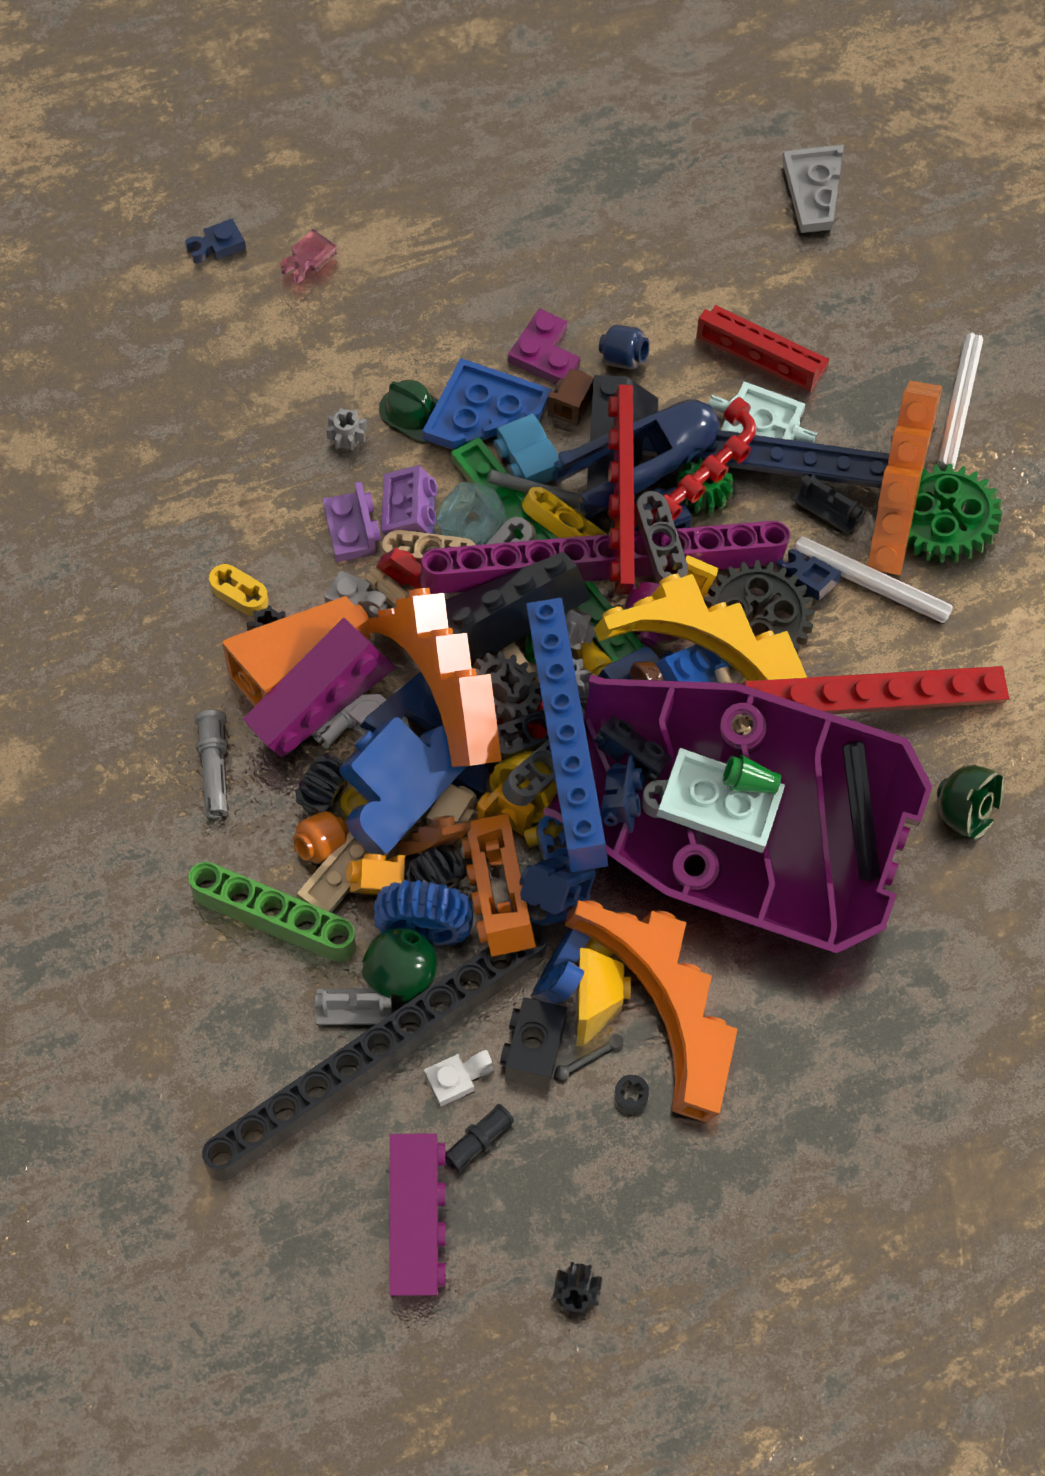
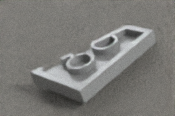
[782,144,844,233]

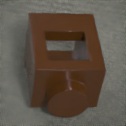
[547,369,594,426]

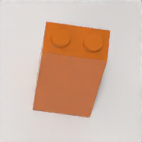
[222,596,371,706]

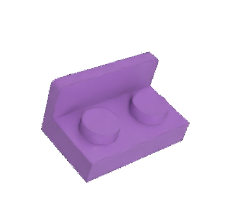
[381,465,438,536]
[323,482,381,562]

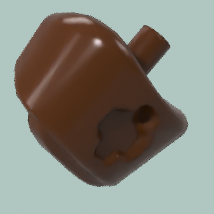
[630,662,664,681]

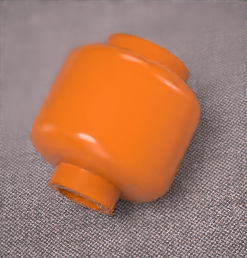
[293,811,349,864]

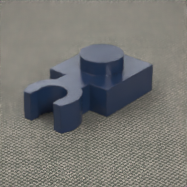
[185,218,246,264]
[777,549,841,601]

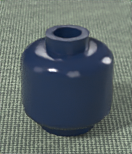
[599,325,650,370]

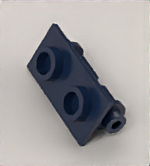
[600,754,644,833]

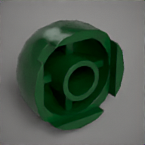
[937,765,1005,839]
[361,928,438,1002]

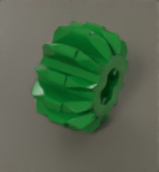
[677,456,733,515]

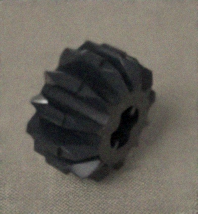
[296,753,348,814]
[404,844,467,889]

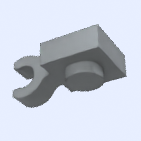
[324,571,388,617]

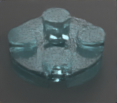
[437,482,507,545]

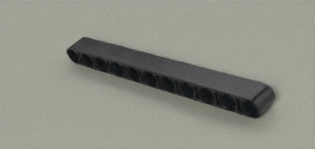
[202,922,548,1181]

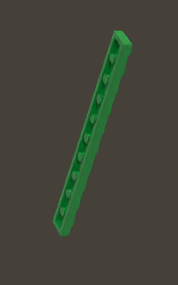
[451,437,644,662]

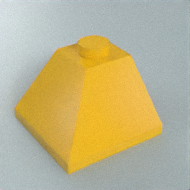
[576,948,631,1046]

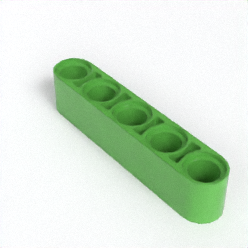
[188,862,356,962]

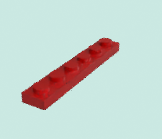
[608,384,635,594]

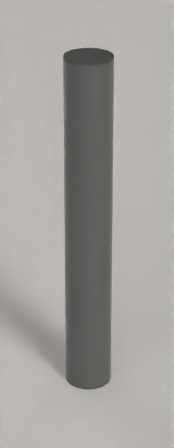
[487,469,581,507]

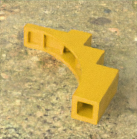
[594,574,807,681]

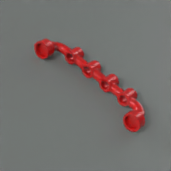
[608,397,757,527]

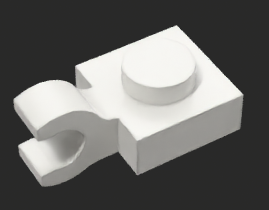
[424,1050,494,1107]

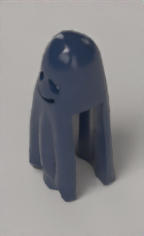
[552,399,719,519]

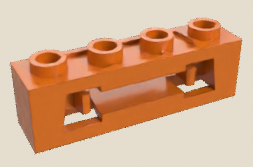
[461,813,535,957]

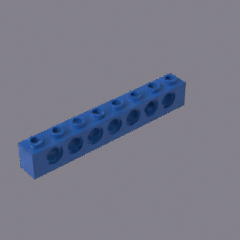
[526,598,608,872]

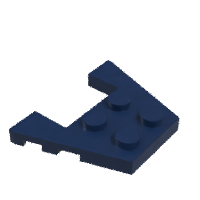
[359,672,488,799]

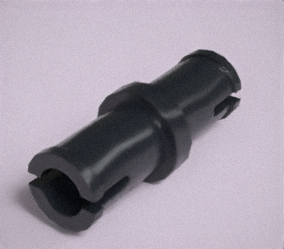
[445,1104,514,1173]

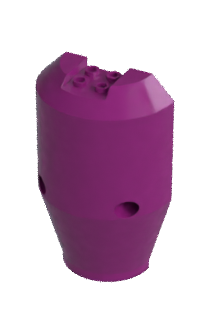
[543,674,933,953]

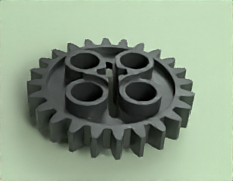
[704,560,815,655]

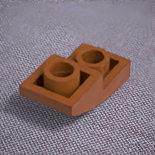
[397,815,471,855]

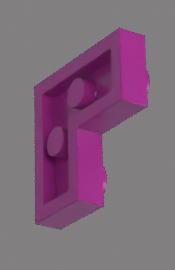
[508,308,581,384]

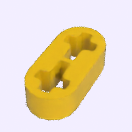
[209,564,269,616]

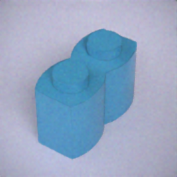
[494,414,559,484]

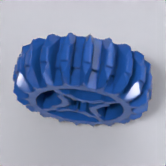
[373,880,474,948]

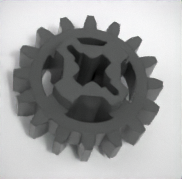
[472,651,542,723]

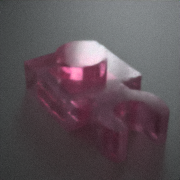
[281,229,338,283]

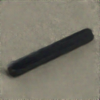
[842,740,880,881]

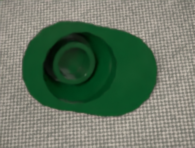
[379,380,438,443]

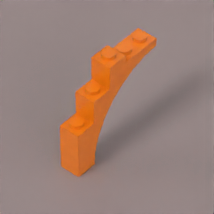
[867,380,942,575]
[368,588,502,767]
[564,900,738,1123]

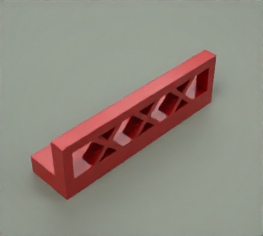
[696,305,830,392]

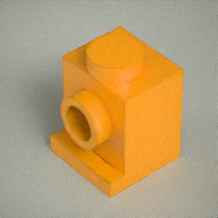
[346,854,405,895]

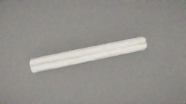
[937,333,983,470]
[794,536,952,623]

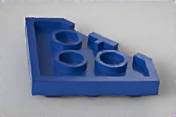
[422,358,552,450]

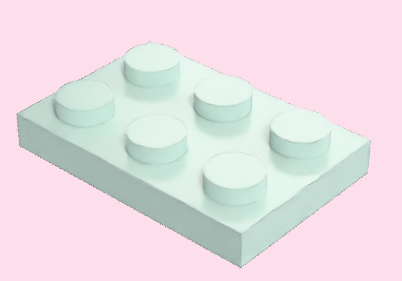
[656,748,785,853]

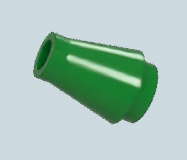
[723,755,781,795]

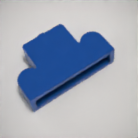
[339,717,466,855]

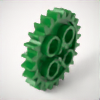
[907,464,1002,563]

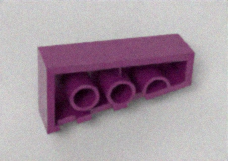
[243,617,396,757]
[389,1133,446,1296]

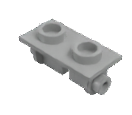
[315,988,392,1025]

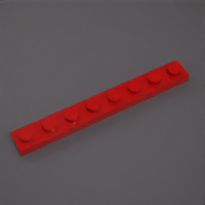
[742,666,1010,720]

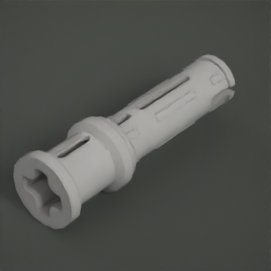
[194,710,228,819]

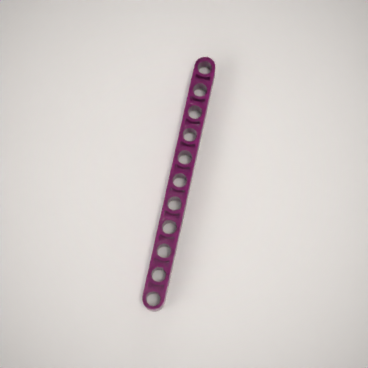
[420,521,790,594]

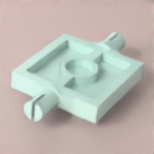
[708,382,818,443]

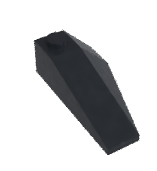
[587,375,658,510]

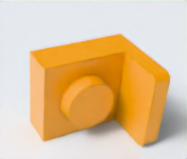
[476,784,536,836]

